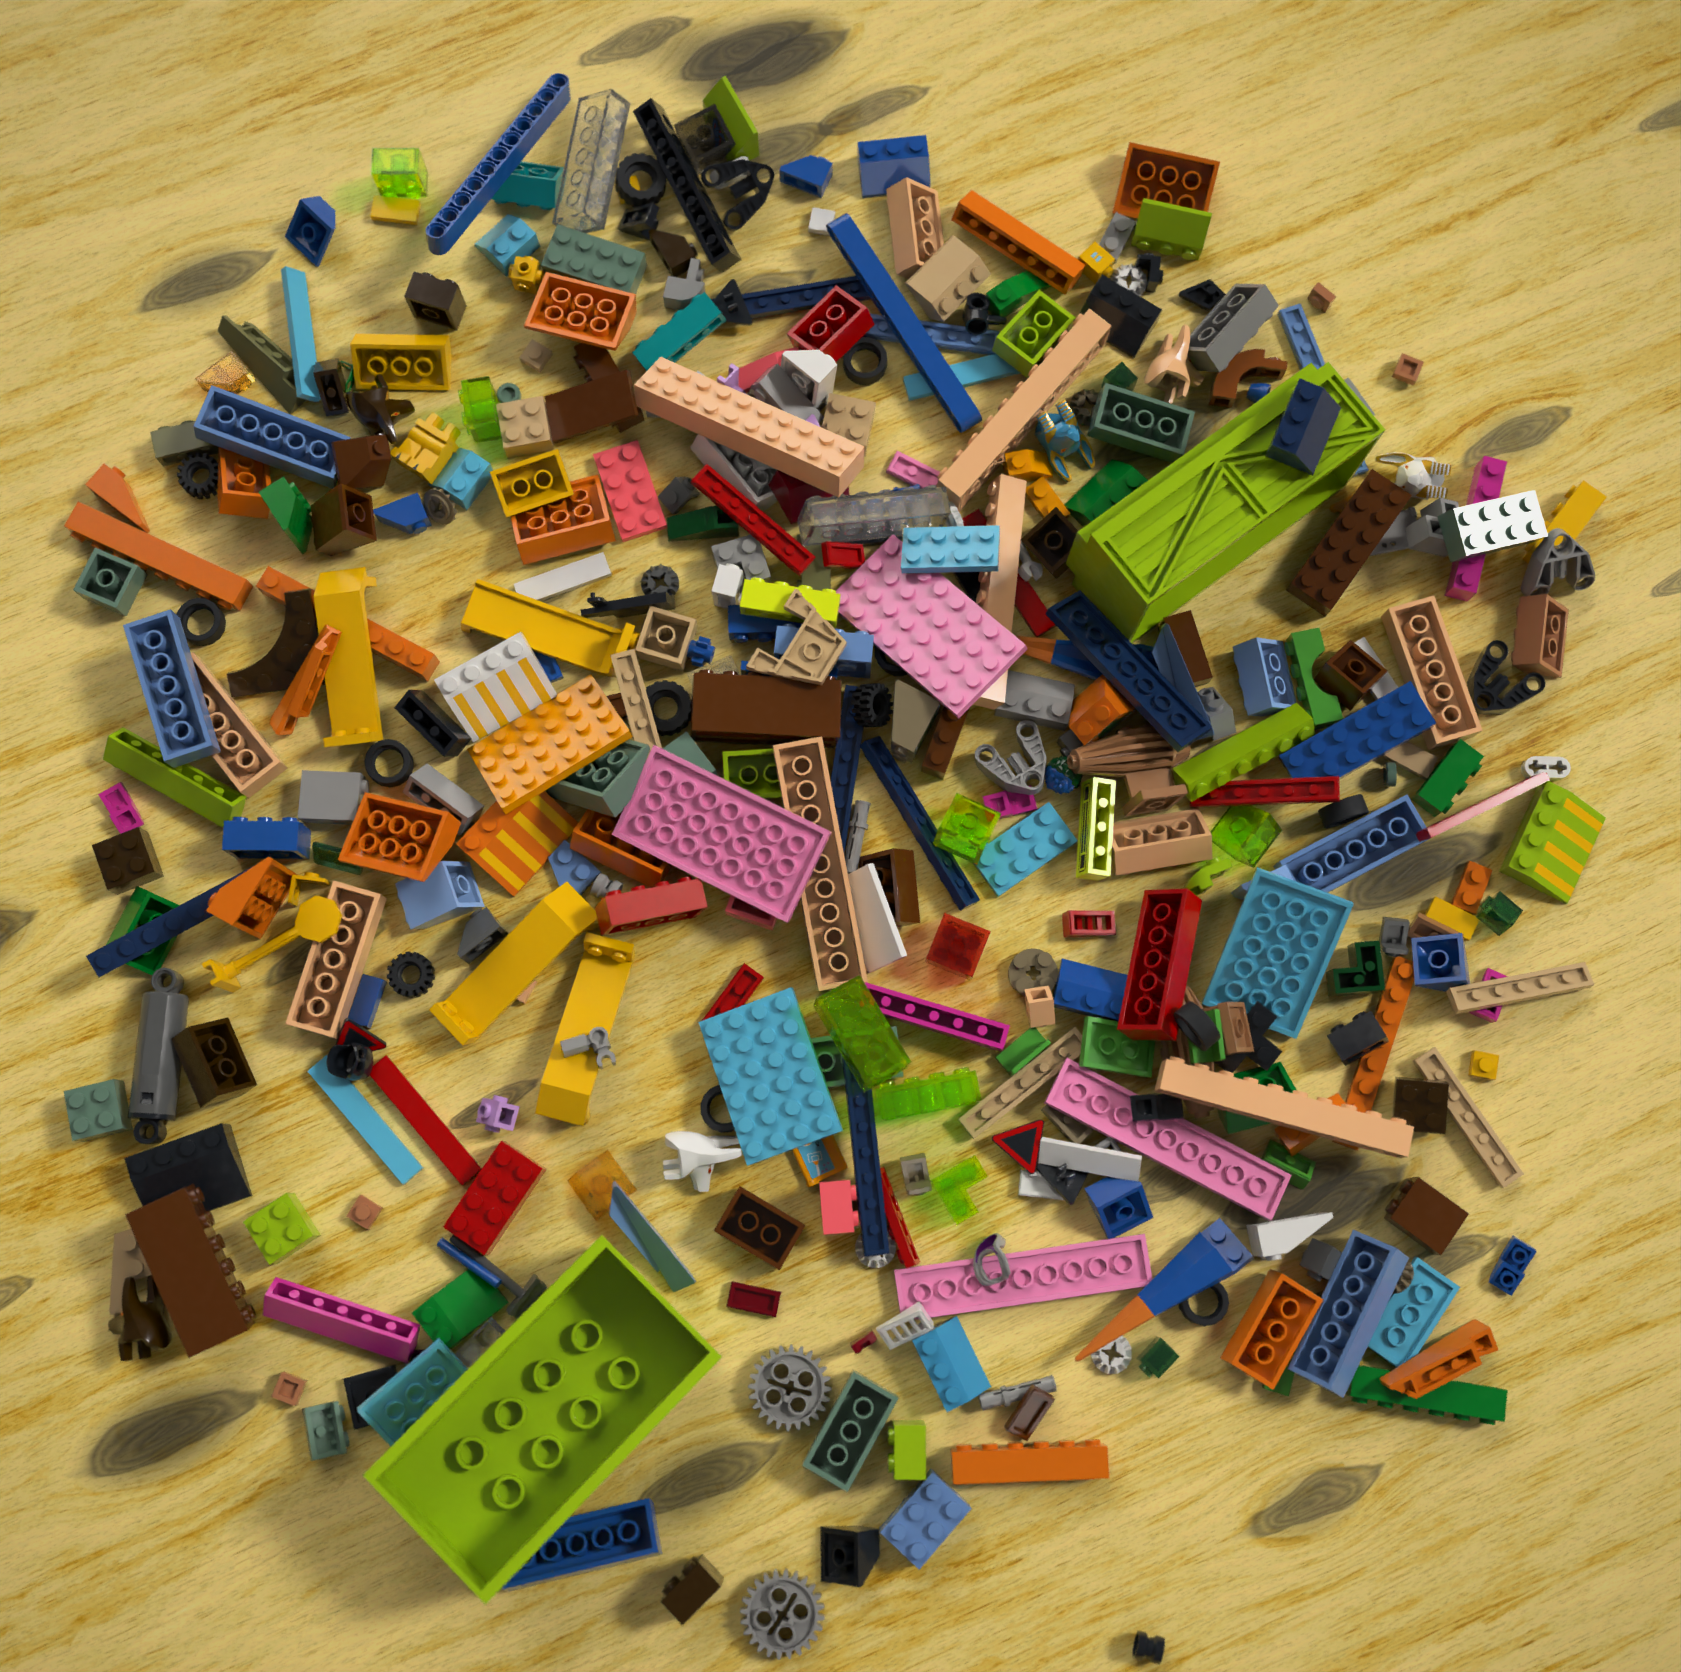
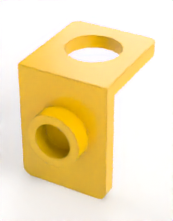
[288,872,331,906]

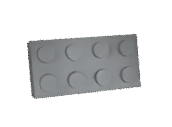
[1187,284,1279,372]

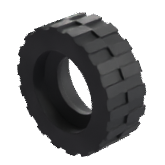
[615,153,667,207]
[646,680,691,736]

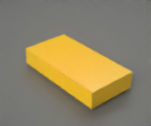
[370,195,421,225]
[1425,896,1480,941]

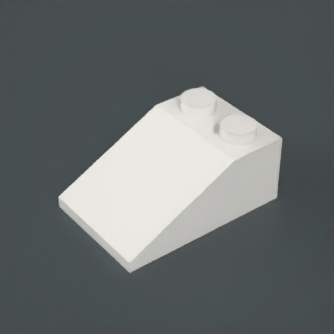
[1247,1213,1333,1261]

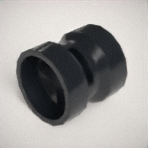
[1132,1630,1165,1665]

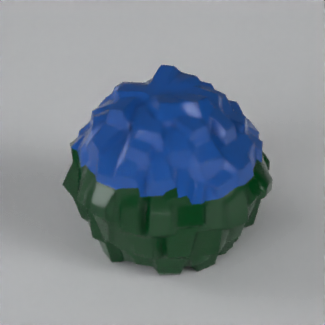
[1045,756,1083,794]

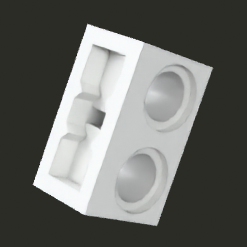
[712,563,744,609]

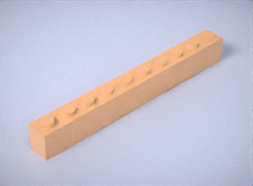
[973,474,1027,710]
[1155,1057,1414,1158]

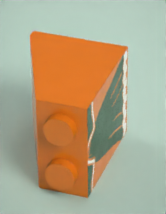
[1069,674,1136,746]

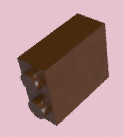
[1384,1177,1469,1255]

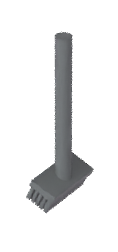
[449,1234,547,1319]

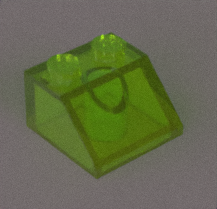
[1211,806,1282,868]

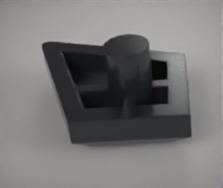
[1179,279,1226,312]

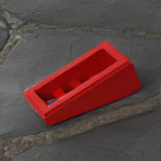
[1062,910,1116,937]

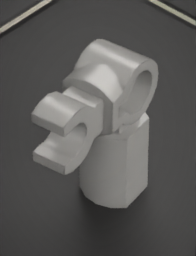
[560,1027,616,1070]

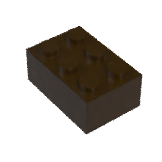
[171,1017,257,1108]

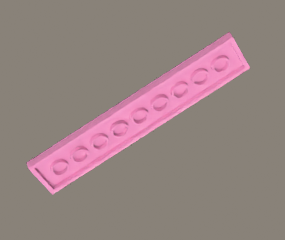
[1044,1058,1291,1221]
[894,1234,1152,1320]

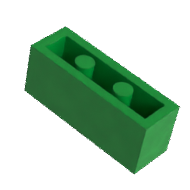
[1411,739,1484,817]

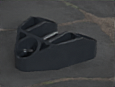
[701,159,775,231]
[1467,640,1545,714]

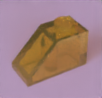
[195,351,255,394]

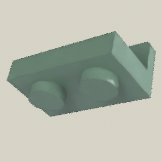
[302,1401,349,1461]

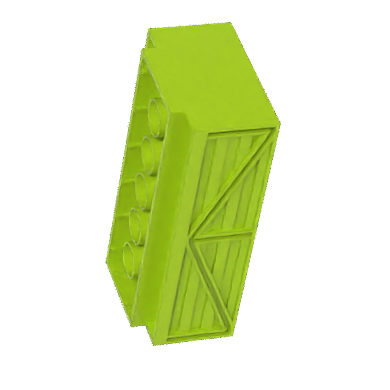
[1066,362,1385,644]
[363,1235,722,1605]

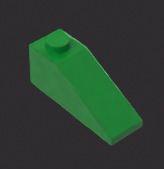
[986,270,1051,317]

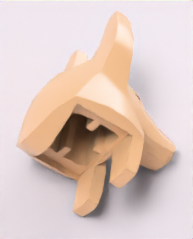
[1144,325,1204,404]

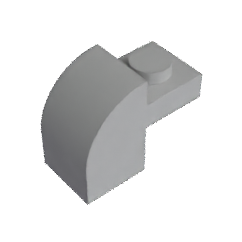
[663,258,706,310]

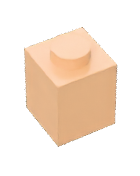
[1024,986,1056,1028]

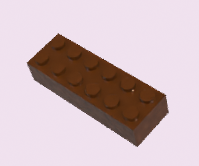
[1286,469,1412,617]

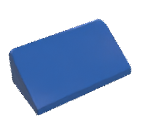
[348,974,387,1028]

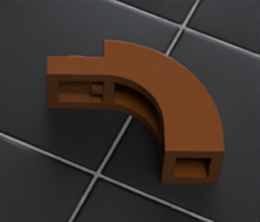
[1208,349,1288,408]

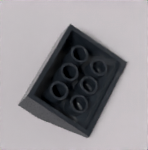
[124,1123,252,1211]

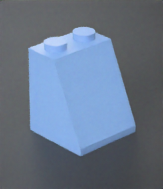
[395,861,485,929]

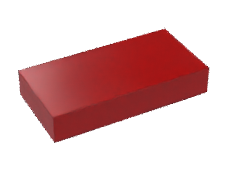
[821,541,865,569]

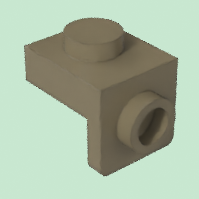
[900,1153,932,1196]

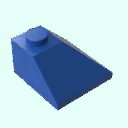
[285,196,335,267]
[1411,933,1470,992]
[1084,1177,1153,1239]

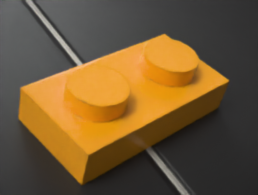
[1025,476,1070,518]

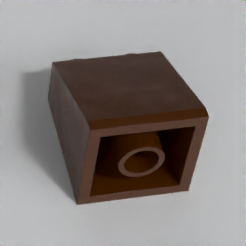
[311,484,377,556]

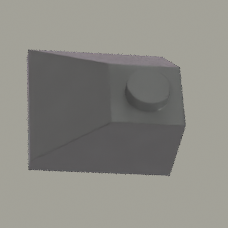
[457,907,508,964]

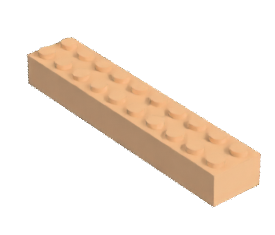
[936,308,1111,512]
[634,357,865,497]
[772,737,868,991]

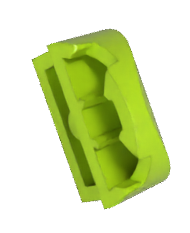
[1183,857,1233,896]

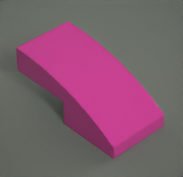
[98,782,144,834]
[983,785,1038,820]

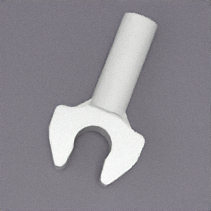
[1018,541,1043,582]

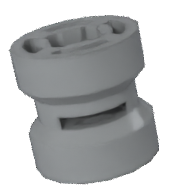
[590,873,623,898]

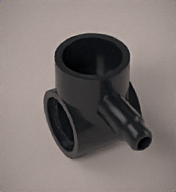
[962,293,1007,335]

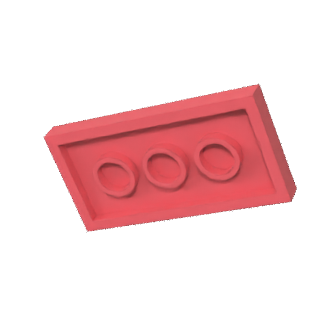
[593,440,667,542]

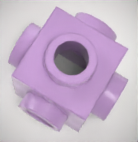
[476,1095,520,1133]

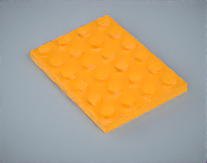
[467,674,633,814]

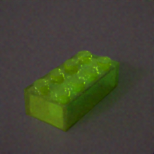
[813,975,911,1093]
[875,1067,981,1122]

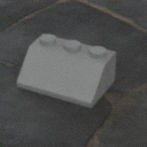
[994,670,1075,731]

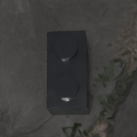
[1327,1011,1389,1066]

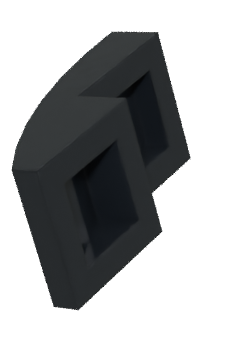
[1130,1093,1184,1122]

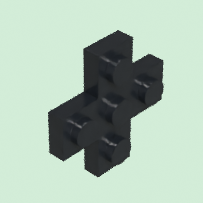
[1215,1000,1282,1073]

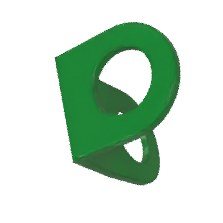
[340,361,355,393]

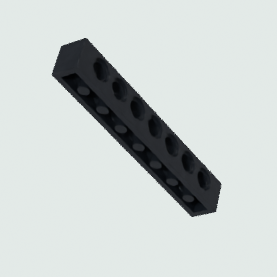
[633,98,742,272]

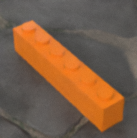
[951,190,1086,295]
[950,1439,1109,1485]

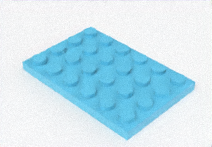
[1202,867,1354,1039]
[698,987,843,1166]

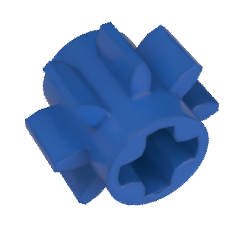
[687,636,715,668]

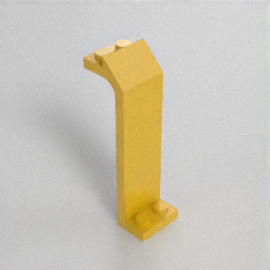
[314,567,383,747]
[461,579,640,677]
[429,882,599,1046]
[535,932,635,1127]

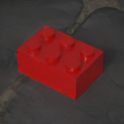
[786,285,875,362]

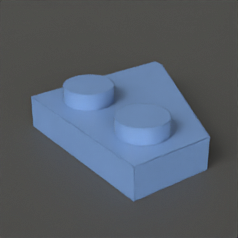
[548,840,602,895]

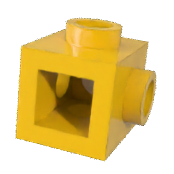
[508,256,544,294]

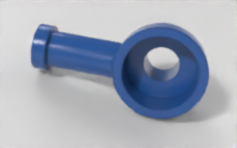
[1247,383,1271,404]

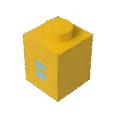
[1078,241,1115,284]

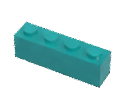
[632,292,726,371]

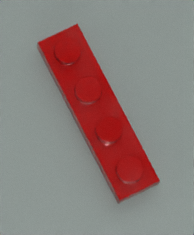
[880,1167,920,1269]

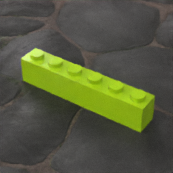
[1172,703,1315,802]
[103,727,247,827]

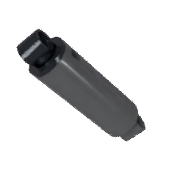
[128,968,189,1145]

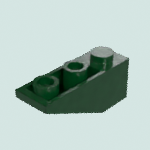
[667,506,739,542]

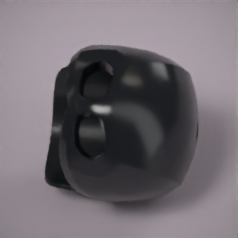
[326,1043,373,1081]

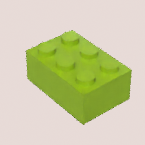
[992,290,1076,378]

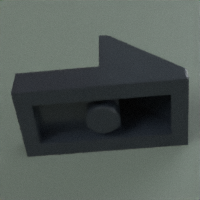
[618,203,659,240]

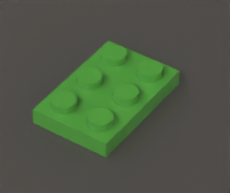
[1079,1016,1156,1078]

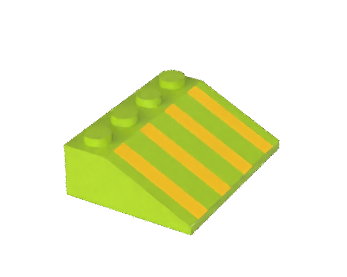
[1499,781,1606,904]

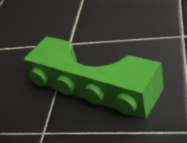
[1285,628,1343,730]

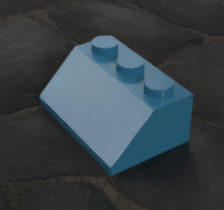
[912,1316,991,1412]

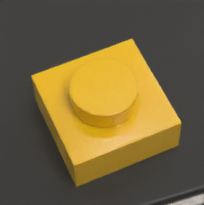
[1468,1050,1499,1080]

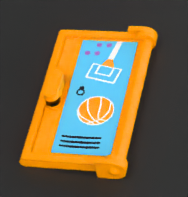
[792,1135,848,1188]

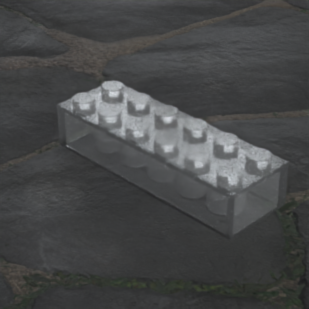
[552,89,630,233]
[797,485,951,546]

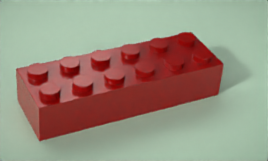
[1117,888,1202,1041]

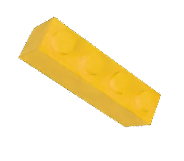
[1522,480,1607,564]

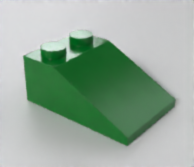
[412,1269,509,1350]

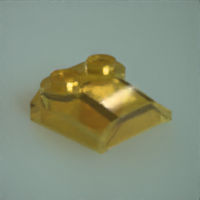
[567,1150,637,1221]

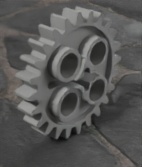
[748,1344,831,1431]
[740,1568,825,1660]

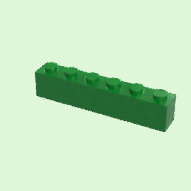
[1345,1365,1508,1425]

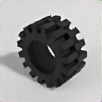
[177,452,218,500]
[851,683,893,727]
[387,951,435,998]

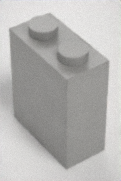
[298,770,369,825]

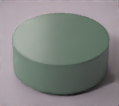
[497,383,521,403]
[1383,762,1397,787]

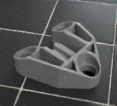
[1521,528,1595,596]
[975,720,1047,795]

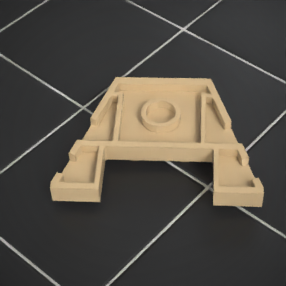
[746,588,847,685]
[109,1229,152,1315]

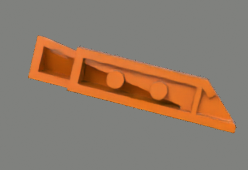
[269,624,342,735]
[1380,1319,1499,1399]

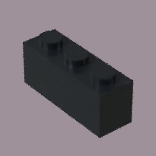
[394,690,472,757]

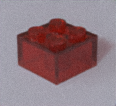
[925,913,991,981]

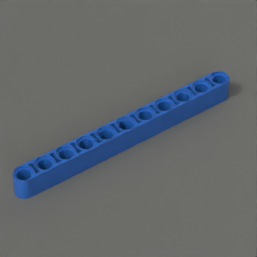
[426,73,571,255]
[826,213,982,433]

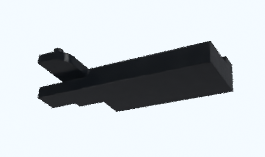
[581,592,675,618]

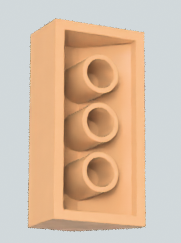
[886,177,944,279]
[1111,808,1212,875]

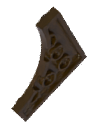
[227,588,326,697]

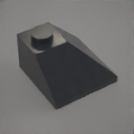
[821,1526,880,1587]

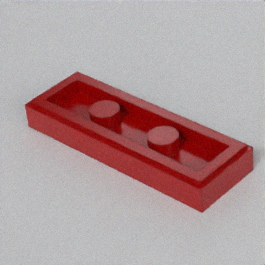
[702,963,764,1021]

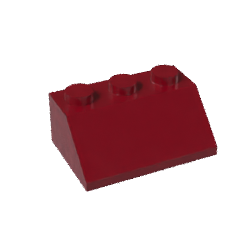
[768,470,850,524]

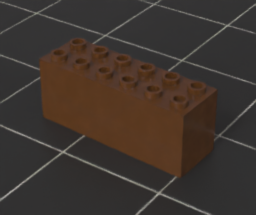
[690,670,841,748]
[125,1183,257,1358]

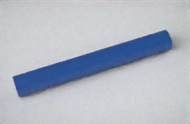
[437,1238,502,1288]

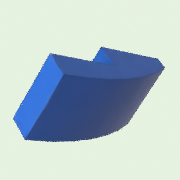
[1488,1235,1537,1296]

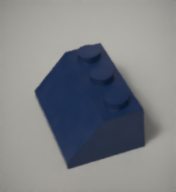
[1265,378,1341,476]

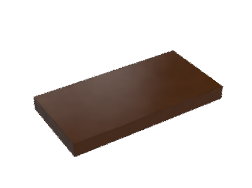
[544,369,639,443]

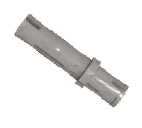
[845,800,871,874]
[978,1375,1057,1411]

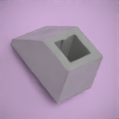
[1197,687,1236,741]

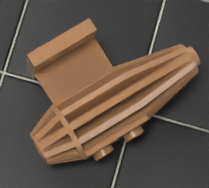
[1067,724,1190,817]
[1161,986,1254,1118]

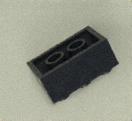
[1079,274,1162,358]

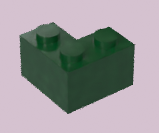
[1326,941,1385,997]

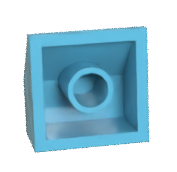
[474,214,540,277]
[428,448,493,510]

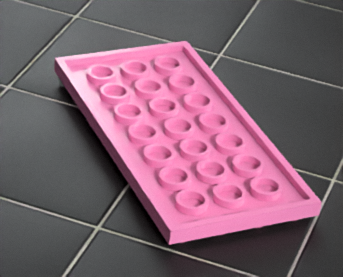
[836,534,1028,719]
[612,745,832,922]

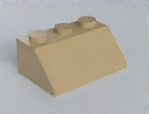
[905,236,991,322]

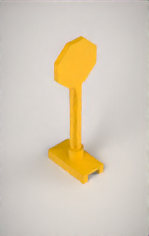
[202,895,342,993]

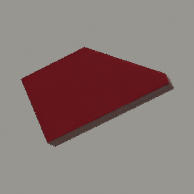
[850,1330,877,1354]

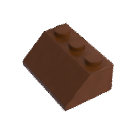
[859,848,920,927]

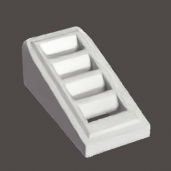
[876,1301,934,1350]

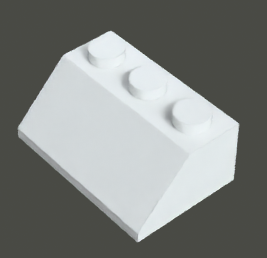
[781,350,837,412]

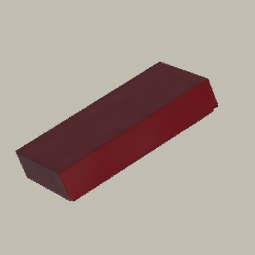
[726,1281,781,1317]

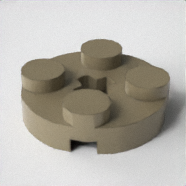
[1008,948,1058,997]

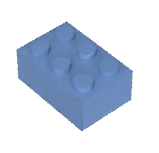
[880,1469,971,1569]

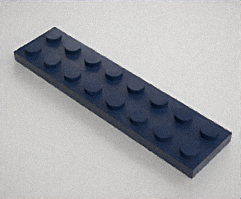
[1045,590,1212,752]

